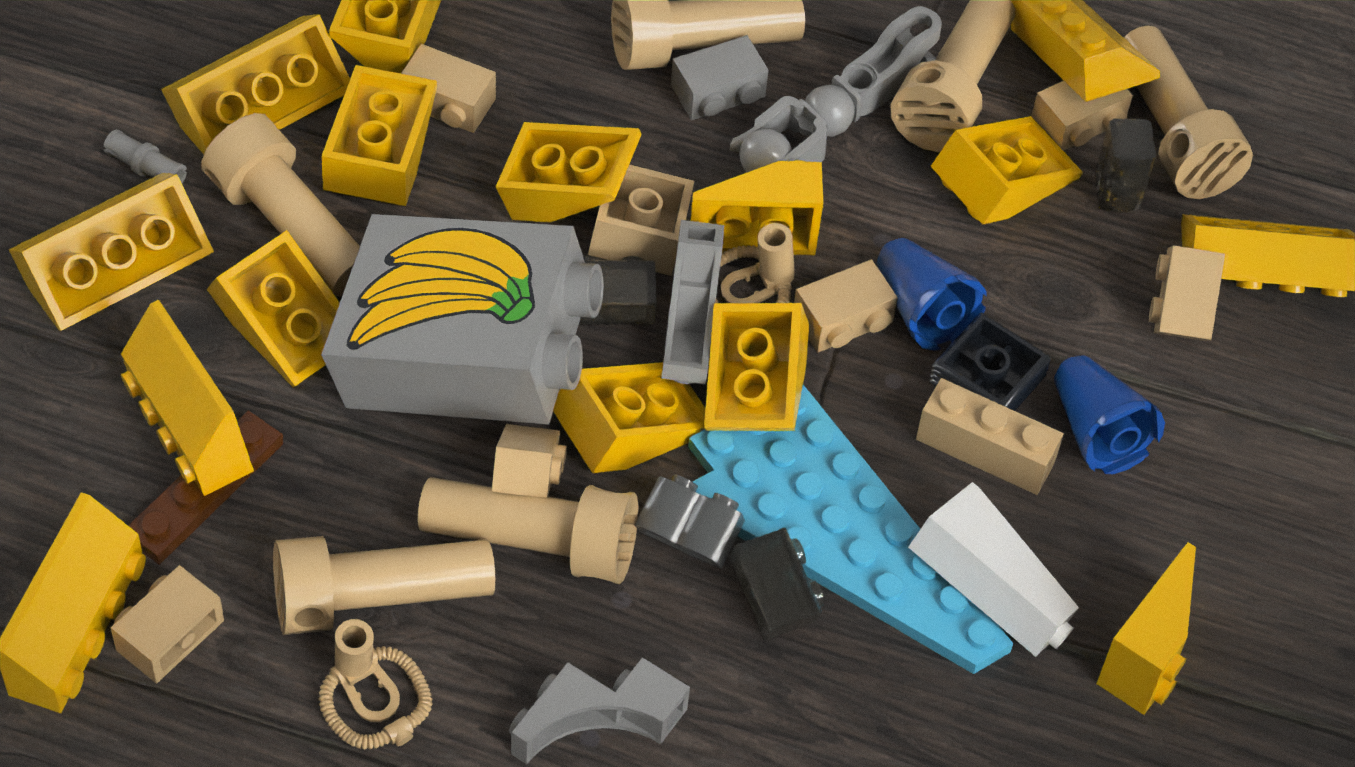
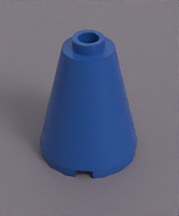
[877,238,987,351]
[1054,355,1165,474]

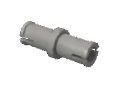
[104,130,187,183]

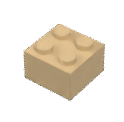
[588,165,694,276]

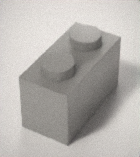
[671,35,769,120]

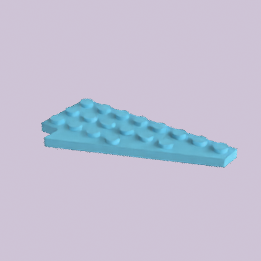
[688,385,1013,674]

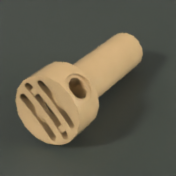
[611,0,805,70]
[891,0,1015,152]
[1123,26,1253,199]
[201,113,360,296]
[418,477,639,585]
[273,536,495,635]

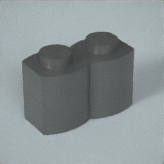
[635,474,745,569]

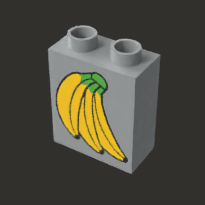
[321,214,604,424]

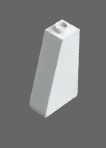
[908,482,1079,657]

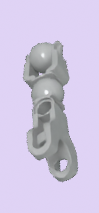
[730,6,942,173]

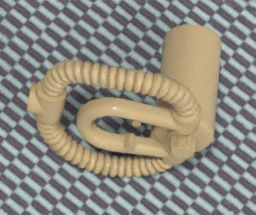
[715,223,795,303]
[318,619,433,750]

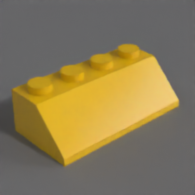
[329,0,441,74]
[1011,0,1160,102]
[161,14,350,155]
[9,173,214,331]
[1181,214,1355,297]
[121,300,254,496]
[0,492,146,713]

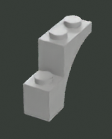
[661,220,724,384]
[509,657,690,764]

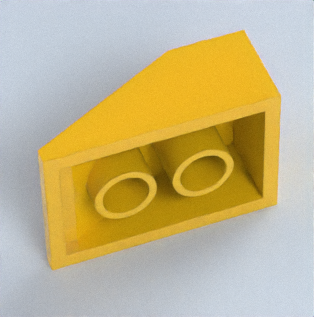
[322,65,437,206]
[931,116,1083,225]
[496,122,642,223]
[690,160,823,255]
[206,230,340,388]
[704,303,809,431]
[553,362,706,473]
[1096,542,1196,715]

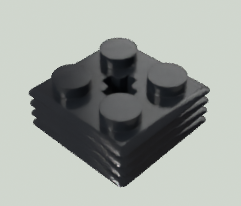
[929,313,1051,411]

